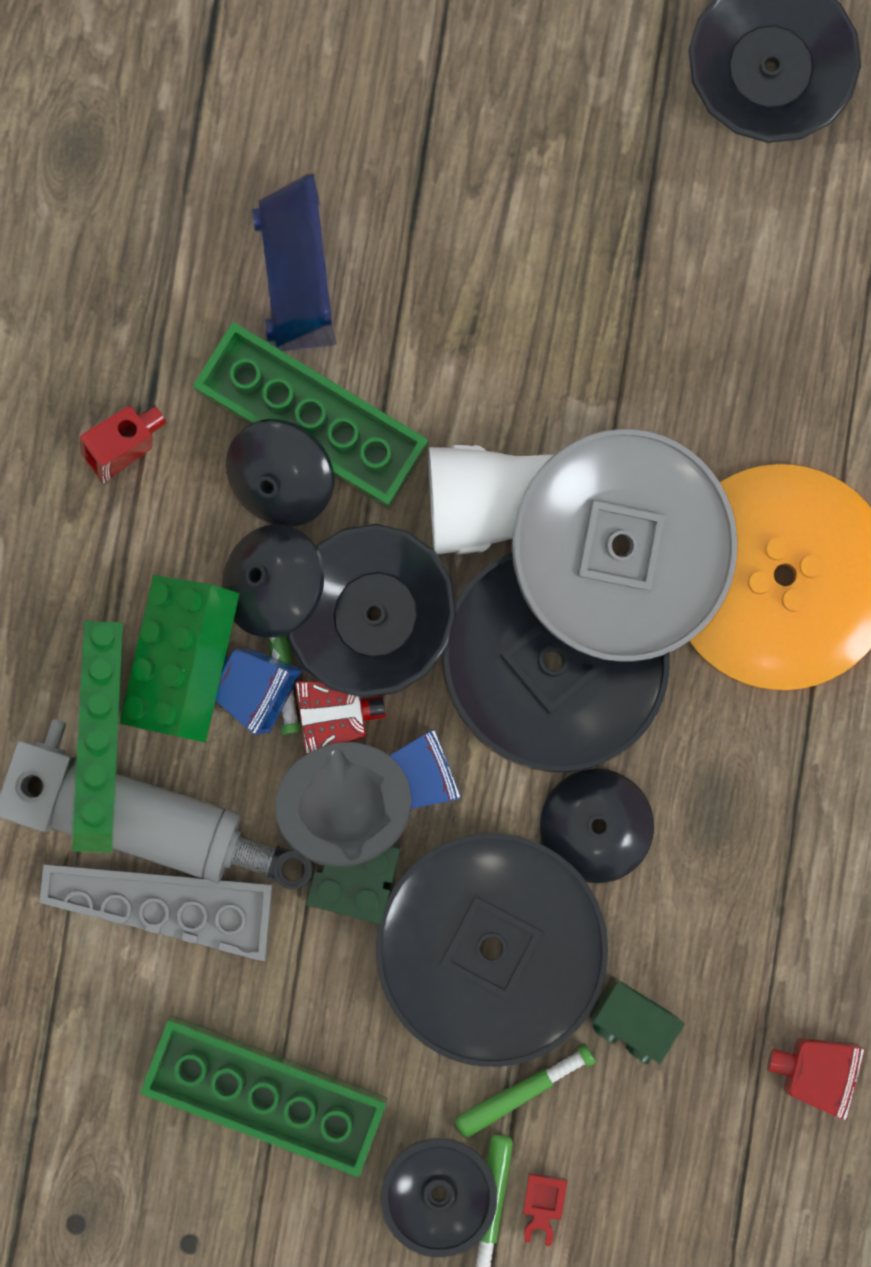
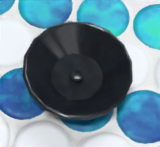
[688,0,862,143]
[287,524,456,698]

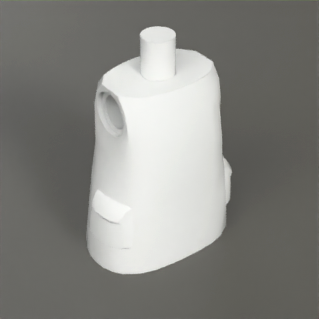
[428,445,553,555]

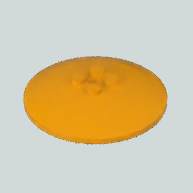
[689,464,871,690]

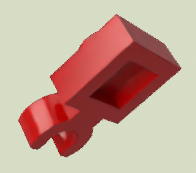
[523,1173,568,1246]

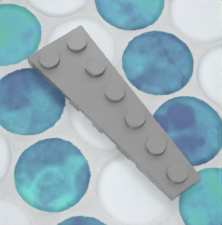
[39,864,273,961]

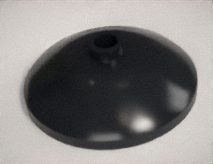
[226,419,335,527]
[222,524,325,638]
[540,769,654,883]
[381,1138,498,1258]

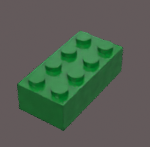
[119,575,240,743]

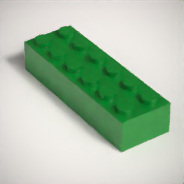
[193,322,429,510]
[140,1015,388,1178]

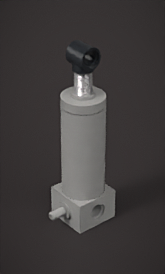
[0,719,314,889]

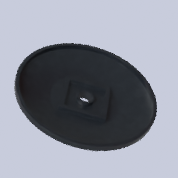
[442,553,670,773]
[376,833,608,1067]

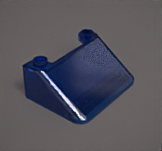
[252,173,337,351]

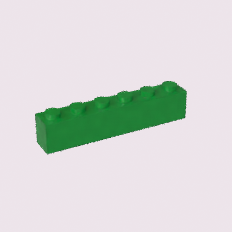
[72,621,123,853]

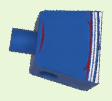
[216,648,303,735]
[390,730,461,809]

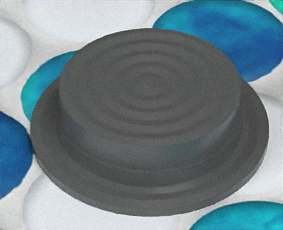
[275,742,412,866]

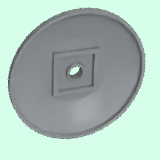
[512,429,737,661]

